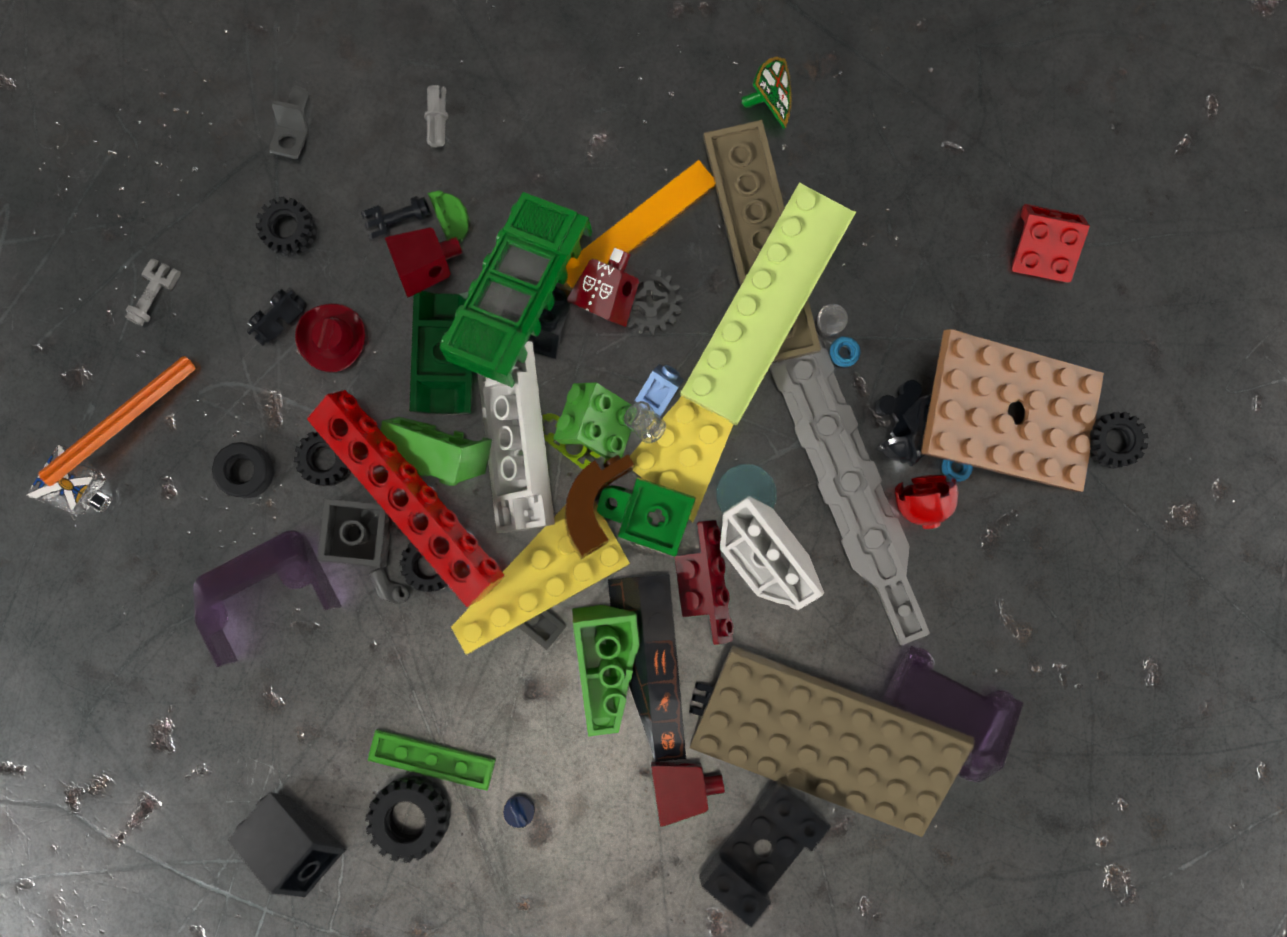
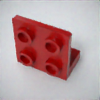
[1011,204,1090,283]

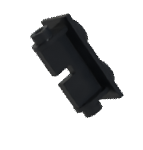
[247,287,306,346]

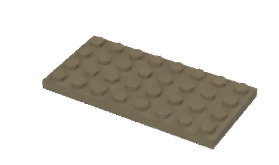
[690,646,974,837]

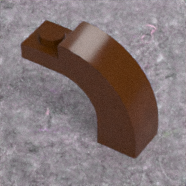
[565,454,635,560]

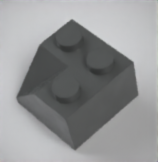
[317,498,390,567]

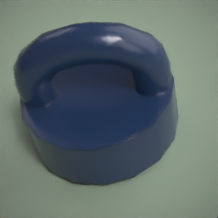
[503,795,535,828]

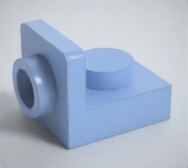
[635,364,684,417]

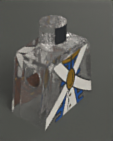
[26,445,112,515]

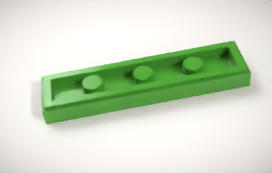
[367,729,496,791]

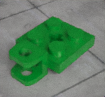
[597,478,696,557]

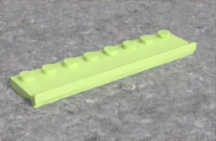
[680,182,856,425]

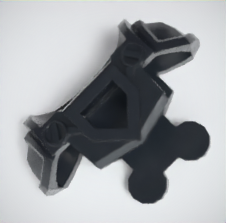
[875,380,932,467]

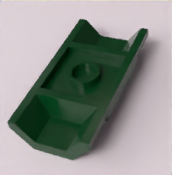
[409,291,474,415]

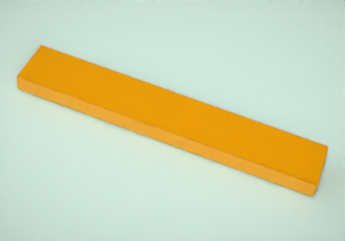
[566,160,715,290]

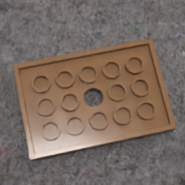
[921,329,1104,492]

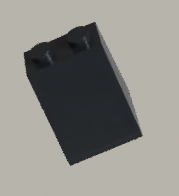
[228,792,346,897]

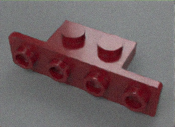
[674,520,734,645]

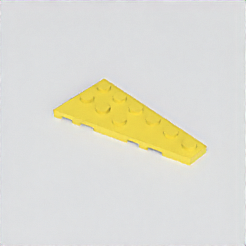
[630,396,734,523]
[451,501,630,655]

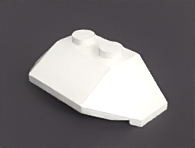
[720,496,824,610]

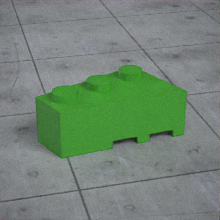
[380,417,492,486]

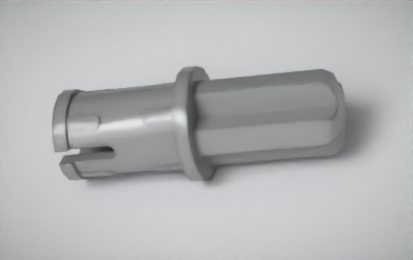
[424,85,448,147]

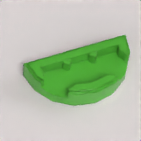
[428,191,470,244]

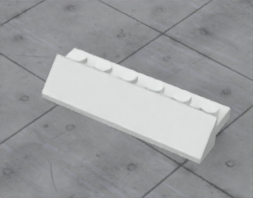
[478,341,555,533]

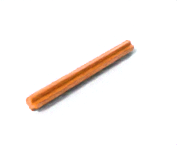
[38,356,195,486]

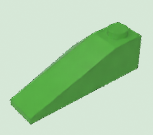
[572,605,639,737]

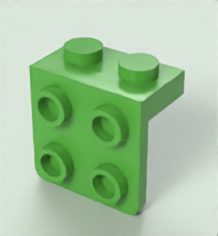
[553,382,637,460]

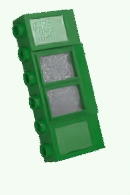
[439,192,592,388]

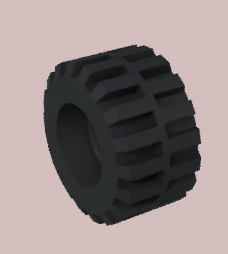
[365,776,450,863]

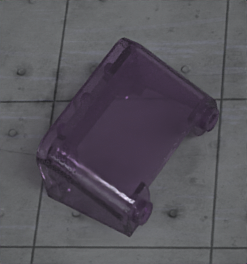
[881,646,1024,782]

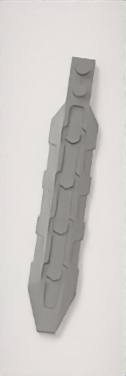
[769,333,931,645]

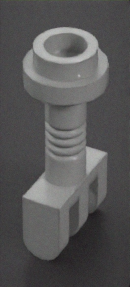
[125,258,181,326]

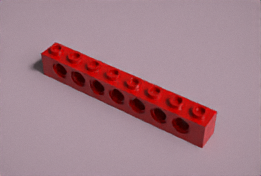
[307,390,505,607]

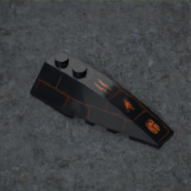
[608,574,686,762]

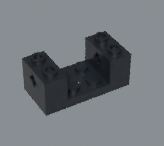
[699,780,831,928]

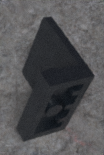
[501,277,572,359]

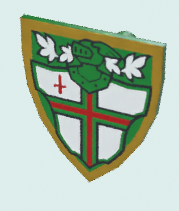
[742,57,791,128]

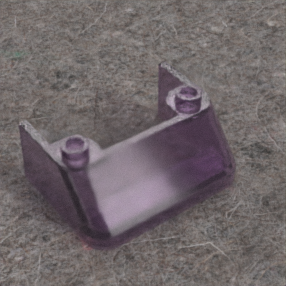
[193,530,342,667]

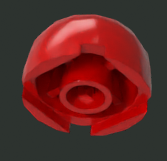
[895,475,958,529]

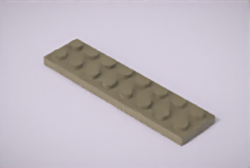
[703,120,821,363]

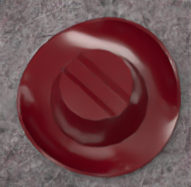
[295,304,365,372]

